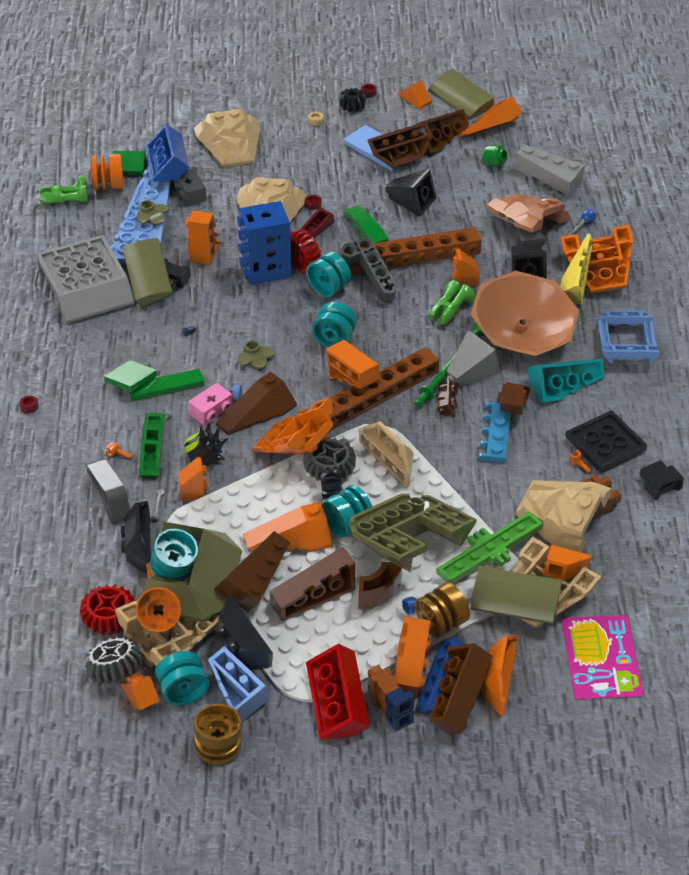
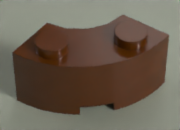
[497,382,530,415]
[358,562,402,609]

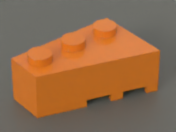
[186,210,220,265]
[326,340,379,389]

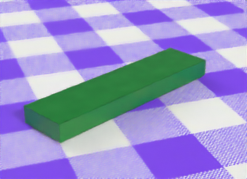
[128,369,204,401]

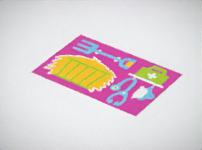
[561,615,644,699]

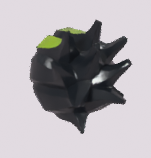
[184,423,228,466]

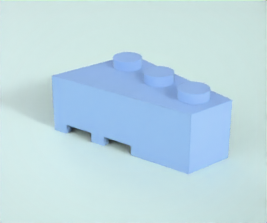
[208,646,270,722]

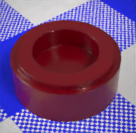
[361,84,377,98]
[305,195,322,210]
[19,395,39,413]

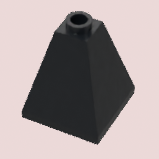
[385,169,437,216]
[511,245,547,279]

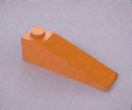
[459,96,523,137]
[243,502,332,552]

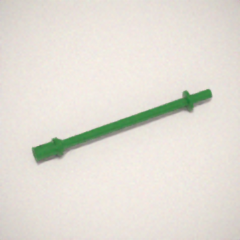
[414,323,485,408]

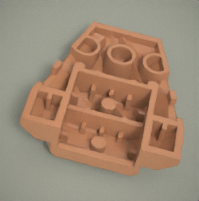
[485,194,570,233]

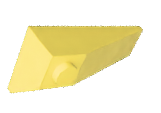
[559,234,593,304]

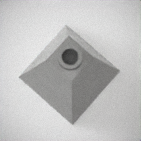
[446,331,500,387]

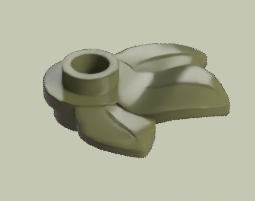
[137,200,169,225]
[238,340,275,369]

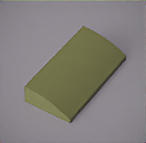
[428,69,494,120]
[122,238,173,308]
[470,566,562,624]

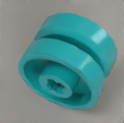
[306,251,351,298]
[312,302,357,347]
[155,651,209,706]

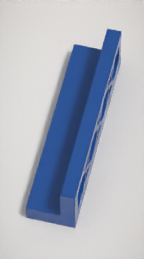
[416,636,463,713]

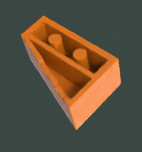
[394,616,430,698]

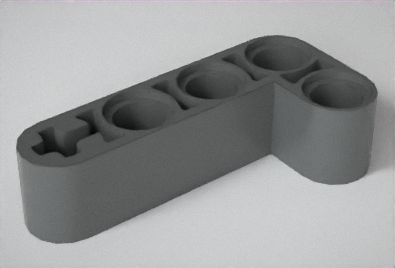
[340,237,397,302]
[86,459,130,524]

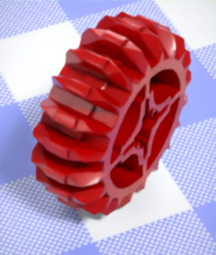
[290,229,322,274]
[79,583,135,636]

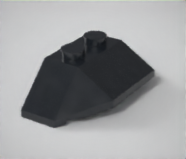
[121,501,151,575]
[217,595,273,670]

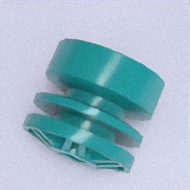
[321,485,373,538]
[149,528,198,581]

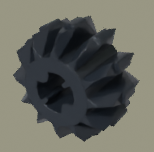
[339,88,366,113]
[321,469,342,501]

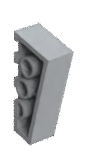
[516,145,584,199]

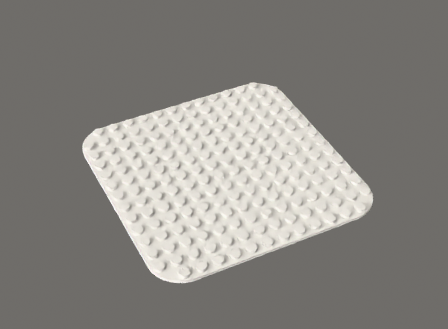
[167,424,519,702]

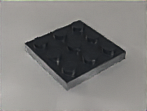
[565,410,647,472]

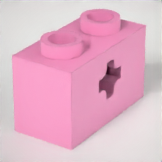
[188,383,233,426]

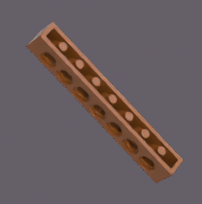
[346,227,482,275]
[306,347,439,432]

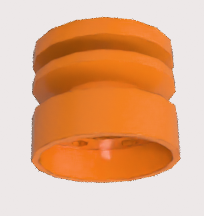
[90,154,124,191]
[136,587,181,633]

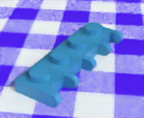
[478,402,511,463]

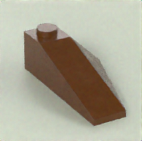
[417,109,469,154]
[216,372,297,435]

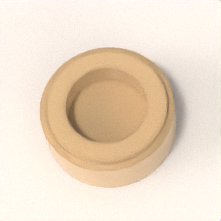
[308,112,324,126]

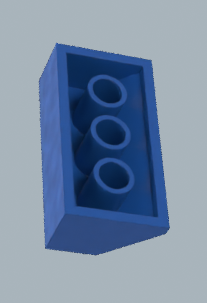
[146,124,189,182]

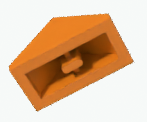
[399,80,432,109]

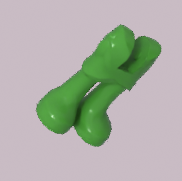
[39,175,88,204]
[428,280,476,326]

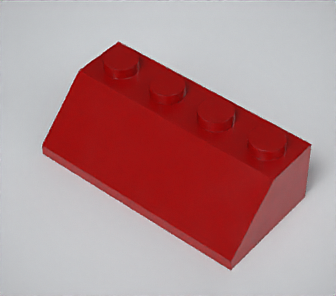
[306,644,370,740]

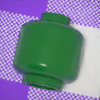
[482,145,508,167]

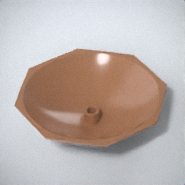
[471,271,579,357]

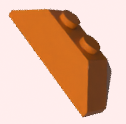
[482,634,518,716]

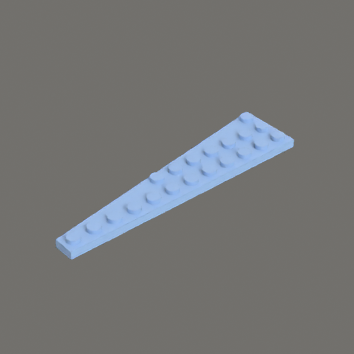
[110,162,172,264]

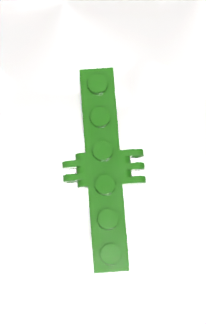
[436,511,543,584]

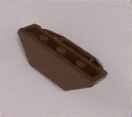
[367,121,432,168]

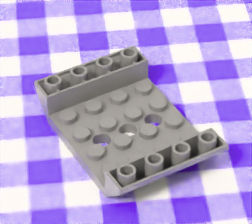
[33,235,135,323]

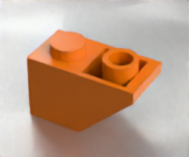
[452,249,479,287]
[178,457,208,501]
[543,545,591,581]
[120,673,160,710]

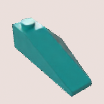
[527,358,605,403]

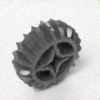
[303,437,356,481]
[84,637,143,684]

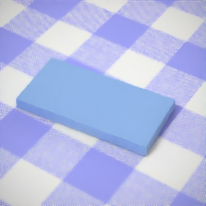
[343,125,399,171]

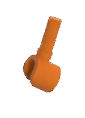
[106,442,133,460]
[569,450,592,474]

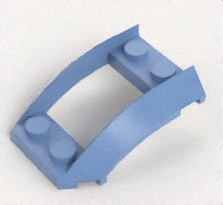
[598,310,660,365]

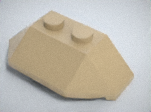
[359,421,414,488]

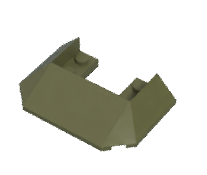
[350,493,477,572]
[144,521,242,622]

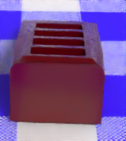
[301,207,335,239]

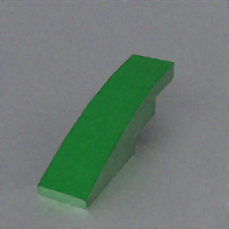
[343,205,389,243]
[139,413,165,477]

